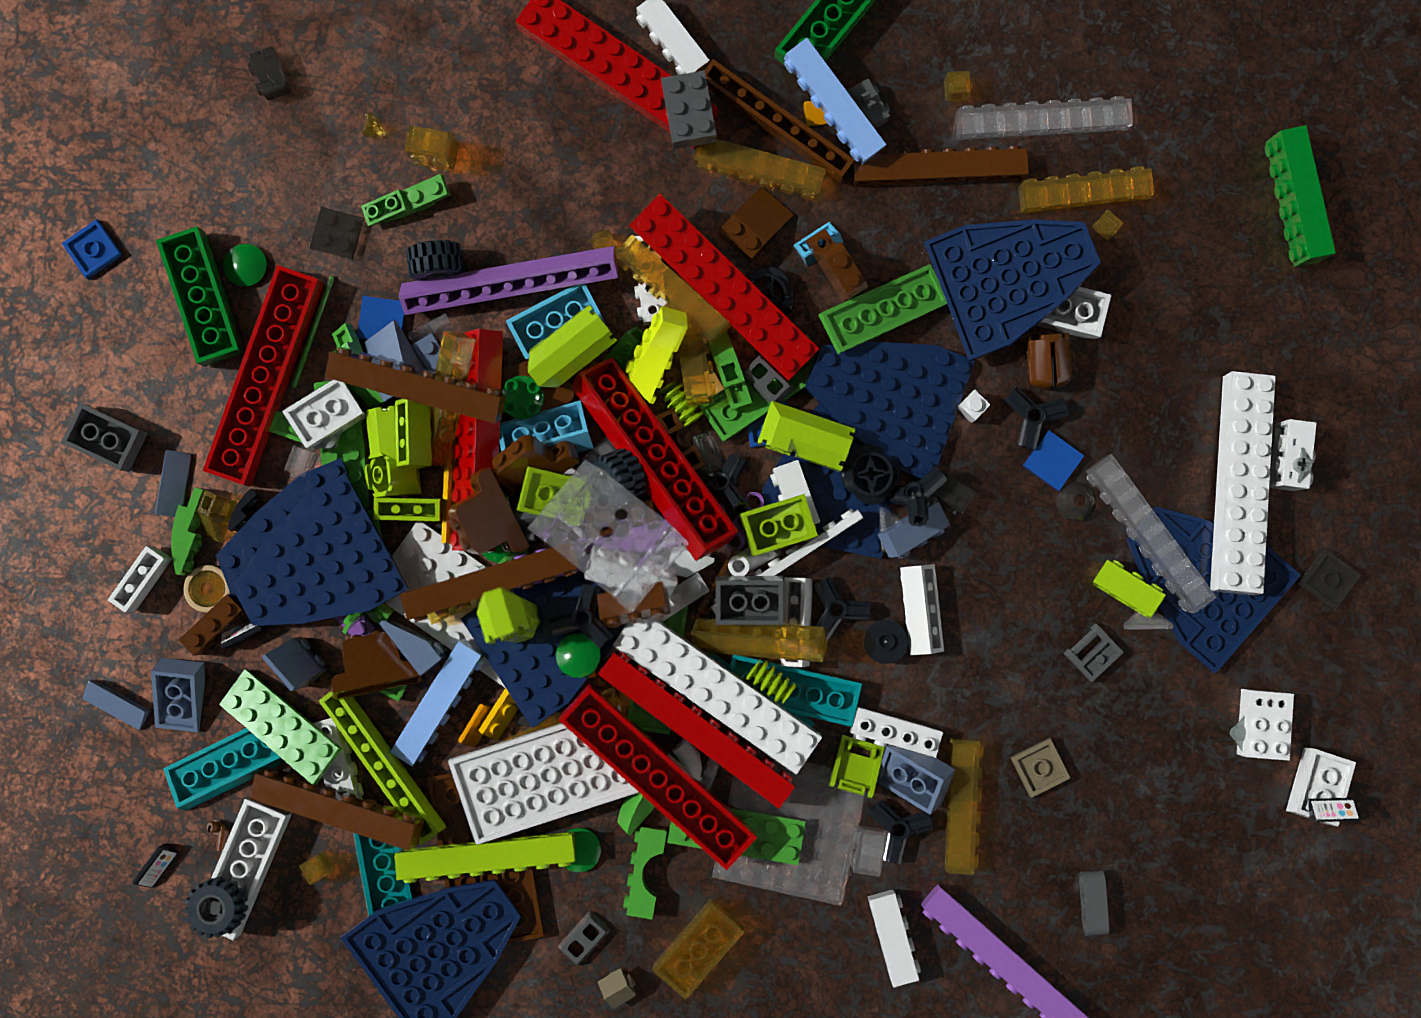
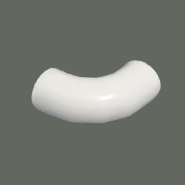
[728,547,781,576]
[672,739,702,780]

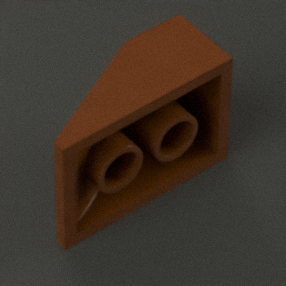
[719,187,794,263]

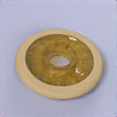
[184,565,230,613]

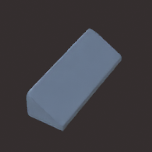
[155,450,192,517]
[82,680,151,730]

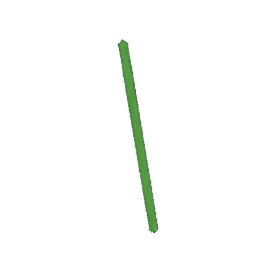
[291,275,335,388]

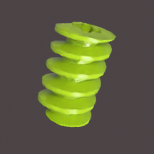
[658,381,703,430]
[746,658,796,703]

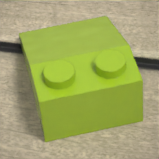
[739,494,818,557]

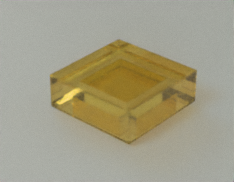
[1092,209,1124,241]

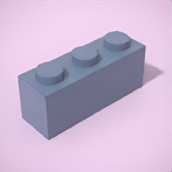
[877,502,950,559]

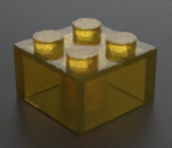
[404,125,459,171]

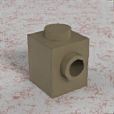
[598,968,636,1009]

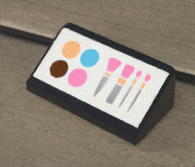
[220,620,267,649]
[1308,798,1359,822]
[132,843,178,888]

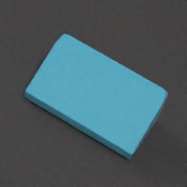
[794,222,843,267]

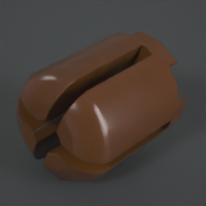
[1026,333,1072,388]

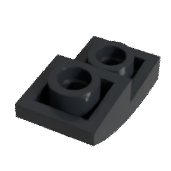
[227,489,260,531]

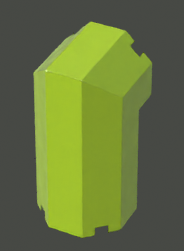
[528,304,617,387]
[757,401,856,472]
[364,406,422,498]
[477,588,541,644]

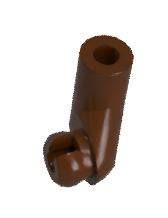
[207,820,229,852]

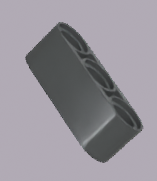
[1079,870,1109,936]

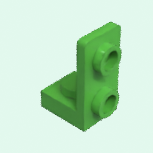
[603,326,644,371]
[342,603,394,634]

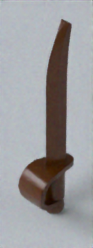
[693,546,738,620]

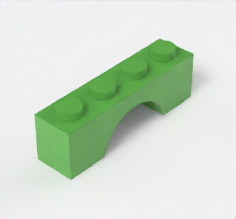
[623,824,667,920]

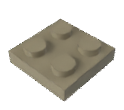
[1010,738,1070,798]

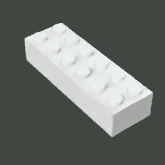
[212,796,292,940]

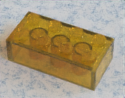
[652,898,745,1000]

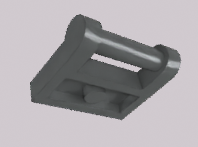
[1063,624,1123,682]

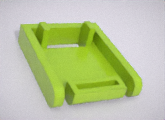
[829,735,885,799]

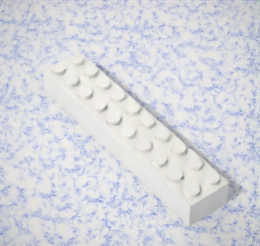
[1210,371,1275,595]
[613,618,822,774]

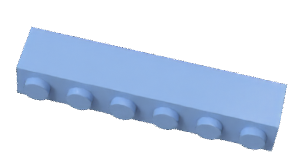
[784,38,886,164]
[390,639,485,766]

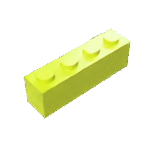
[625,306,688,404]

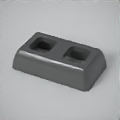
[742,355,794,404]
[558,911,611,966]

